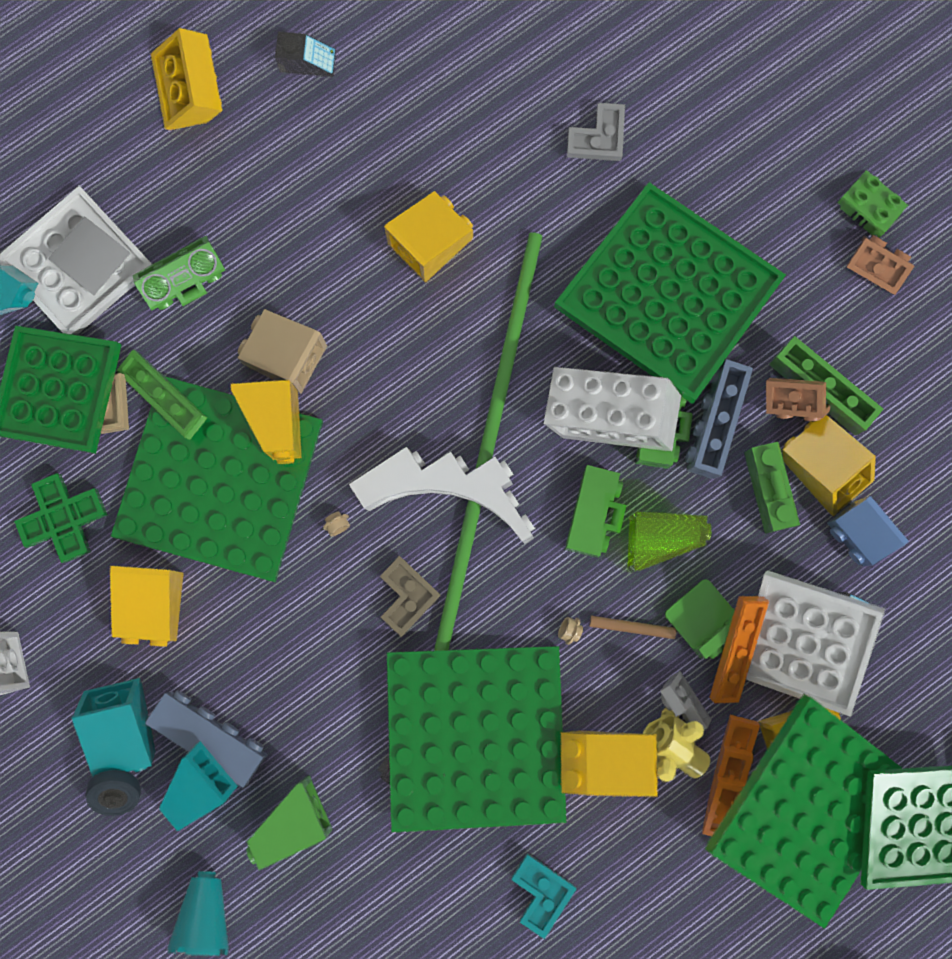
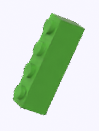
[769,336,883,436]

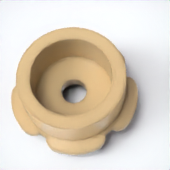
[323,512,350,537]
[558,617,583,645]

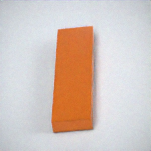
[709,596,769,703]

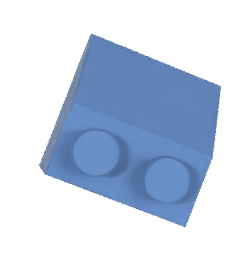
[827,496,909,567]

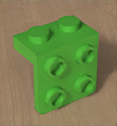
[665,579,735,659]

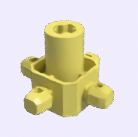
[643,708,710,782]

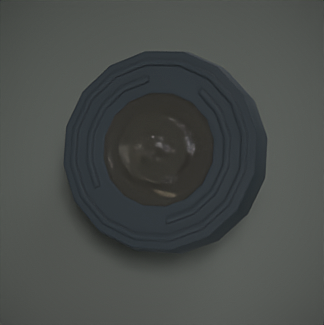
[85,770,141,816]

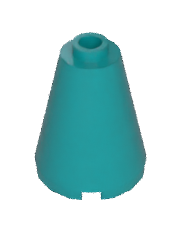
[167,871,229,956]

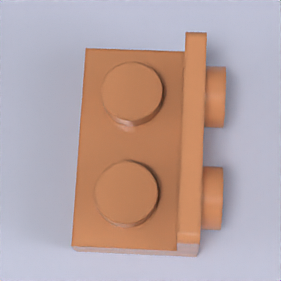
[846,235,914,295]
[766,378,830,421]

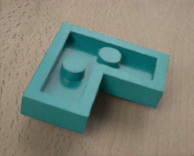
[511,853,577,939]

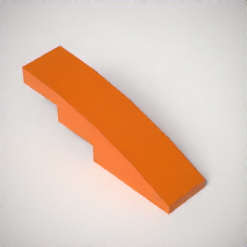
[702,715,760,836]

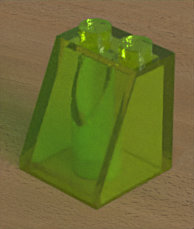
[627,511,711,573]

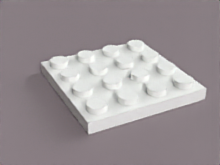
[0,186,152,335]
[746,570,885,717]

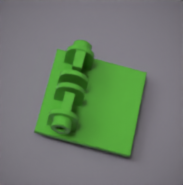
[837,170,908,238]

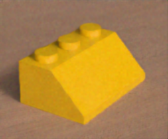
[151,28,222,130]

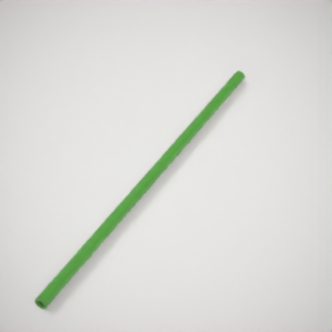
[434,233,542,651]

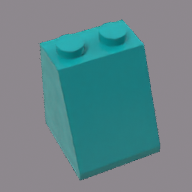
[72,678,156,777]

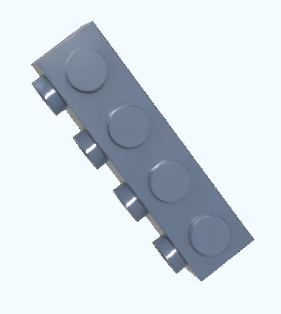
[685,359,753,479]
[145,690,268,788]

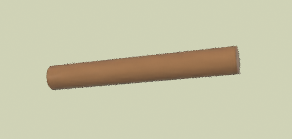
[589,616,676,639]

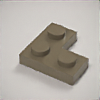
[380,556,441,637]

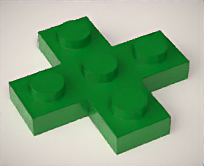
[14,473,107,563]

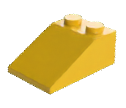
[561,730,658,796]

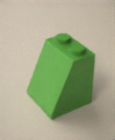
[246,775,333,870]

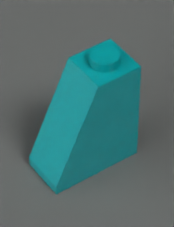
[159,741,237,831]

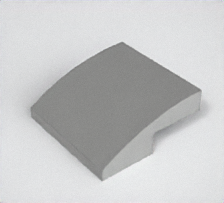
[48,216,130,295]

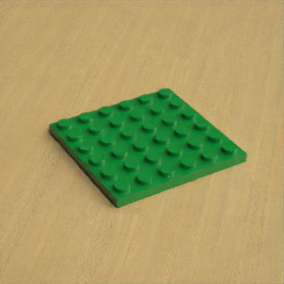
[554,182,786,404]
[111,376,323,583]
[386,646,567,833]
[704,693,902,929]

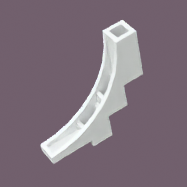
[349,447,535,544]

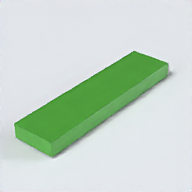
[116,349,208,440]

